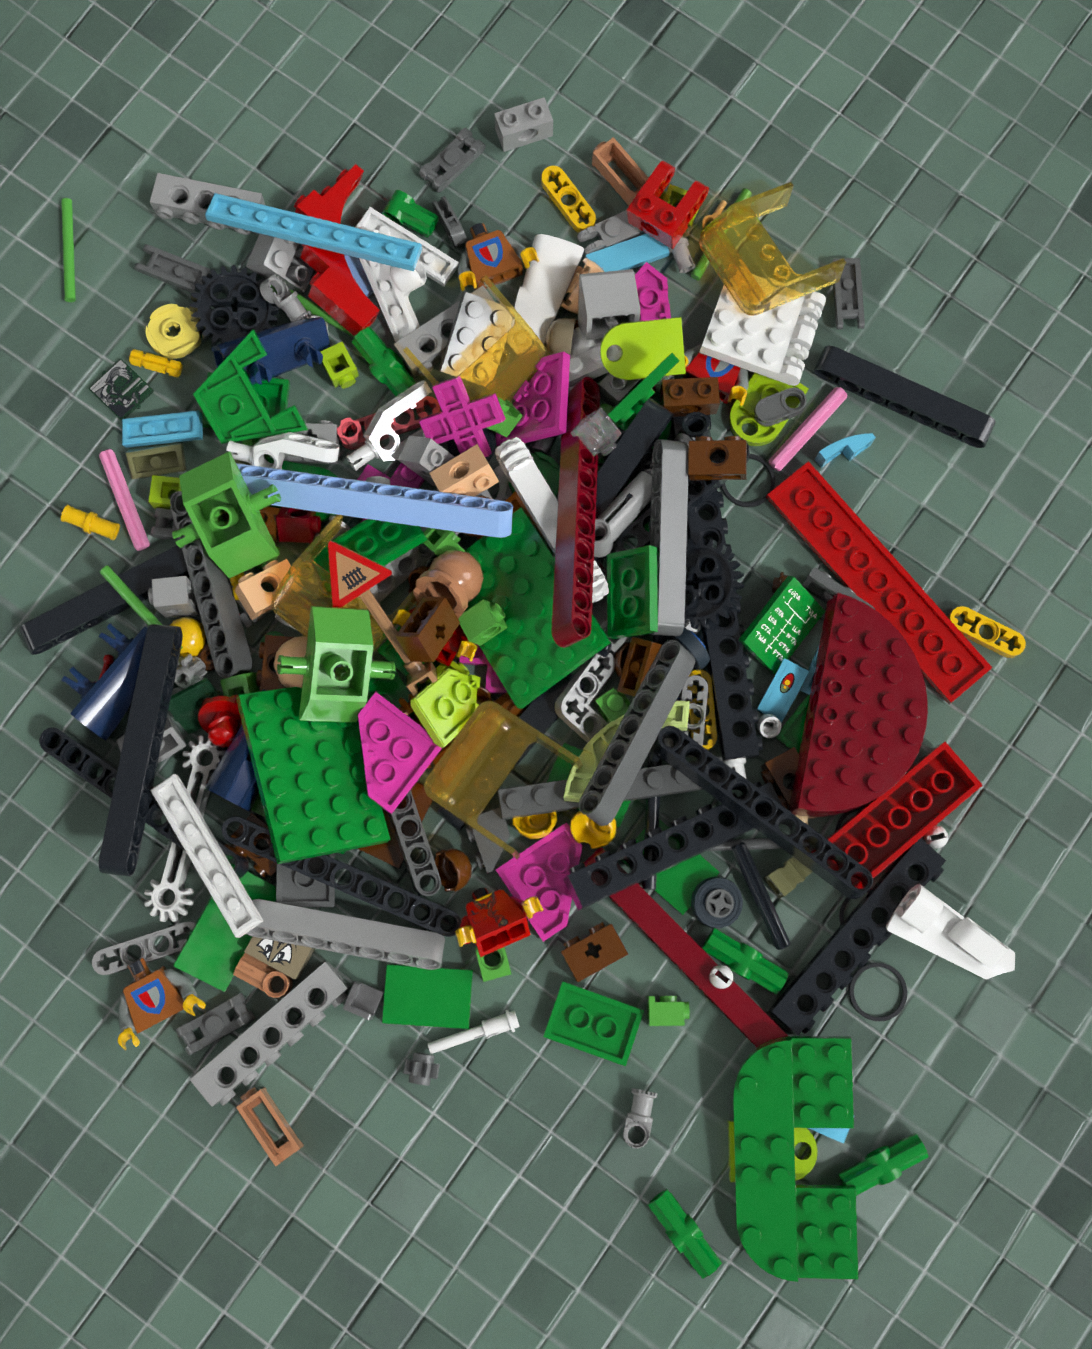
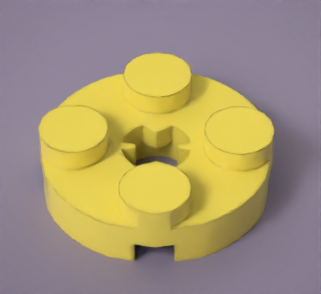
[145,304,202,360]

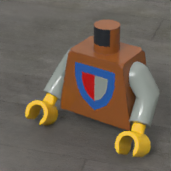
[457,223,539,291]
[118,958,206,1051]

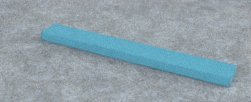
[205,193,422,272]

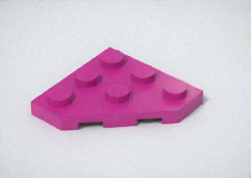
[635,262,671,321]
[496,352,570,446]
[358,692,442,814]
[496,822,582,942]

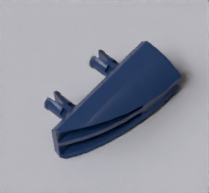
[211,317,330,385]
[61,623,148,741]
[204,689,267,812]

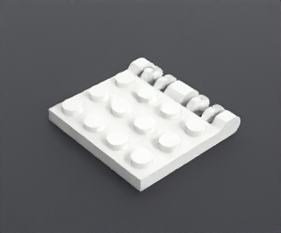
[699,266,826,386]

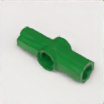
[352,327,416,397]
[702,928,789,995]
[838,1133,929,1196]
[648,1188,722,1279]

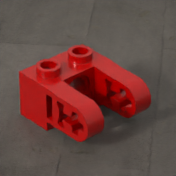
[627,161,709,249]

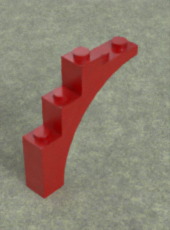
[294,164,380,337]

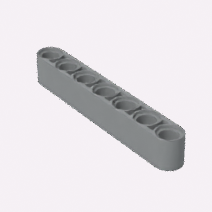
[246,899,445,970]

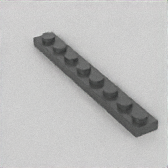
[498,757,722,820]

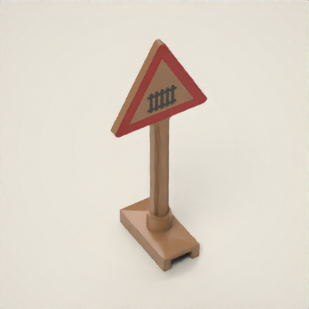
[328,541,438,696]

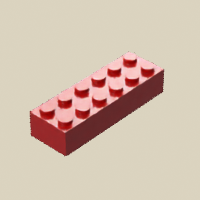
[811,742,983,889]

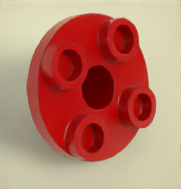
[198,695,242,747]

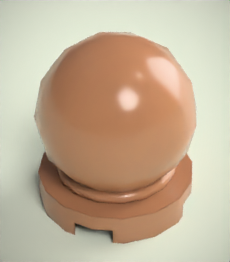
[413,550,484,619]

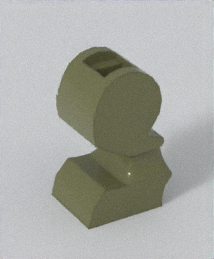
[763,846,813,898]

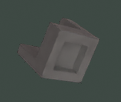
[343,981,384,1020]

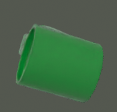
[381,190,439,238]

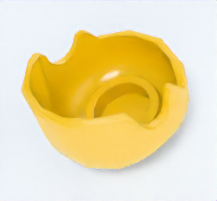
[169,617,207,658]
[570,811,616,849]
[512,812,557,839]

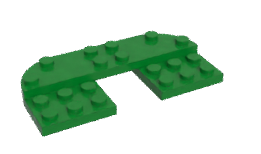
[733,1036,858,1282]

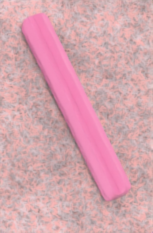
[768,387,848,471]
[99,449,150,551]

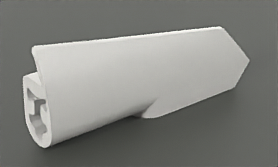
[506,234,584,355]
[886,884,1015,979]

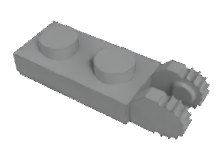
[577,210,645,255]

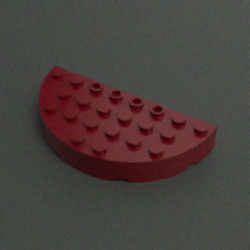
[789,593,928,817]

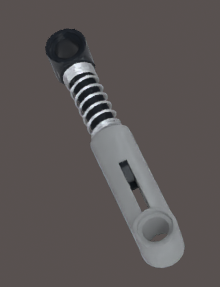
[594,412,711,557]

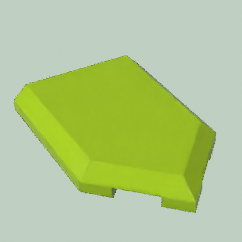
[411,668,480,748]

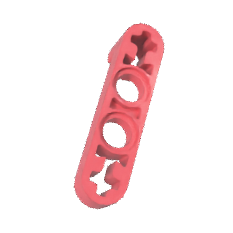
[337,396,441,450]

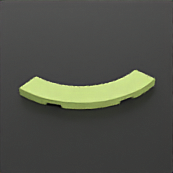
[563,701,690,802]

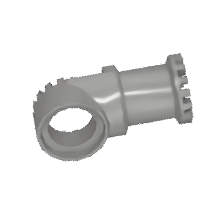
[260,275,312,322]
[623,1088,658,1149]

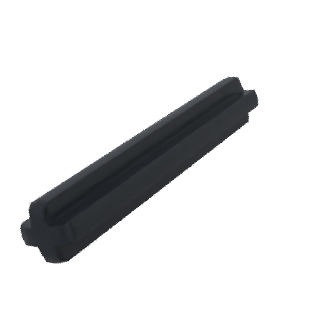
[732,842,790,950]

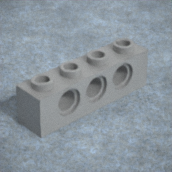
[150,173,266,235]
[394,286,495,379]

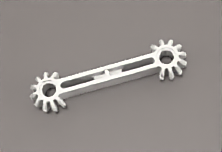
[495,437,609,603]
[144,736,226,922]

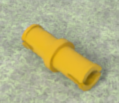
[61,505,120,541]

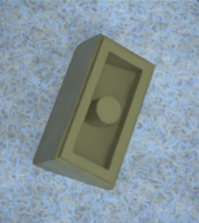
[126,442,187,479]

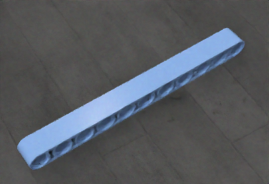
[236,463,513,538]

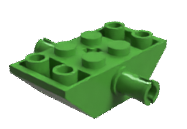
[172,452,281,578]
[277,606,395,723]

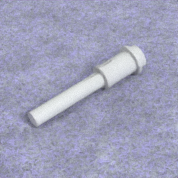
[427,1010,520,1054]

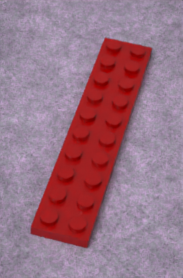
[766,461,992,705]

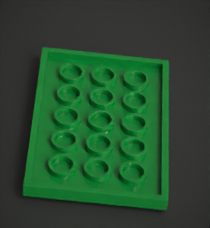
[464,507,611,709]
[236,687,390,864]

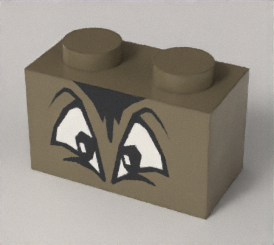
[244,937,316,979]

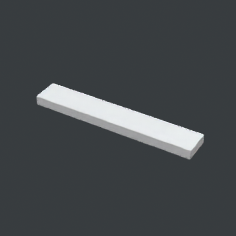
[150,774,263,938]

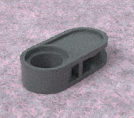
[432,196,467,247]
[754,387,807,427]

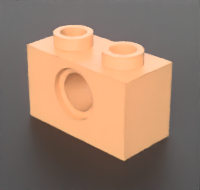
[430,445,499,496]
[235,559,304,620]

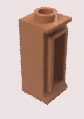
[592,137,648,207]
[236,1087,304,1167]

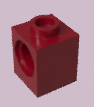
[276,507,321,543]

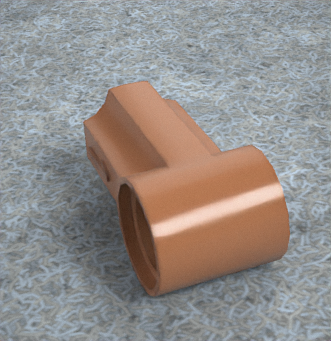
[233,953,293,998]

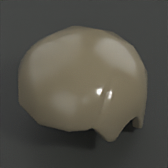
[545,318,575,355]

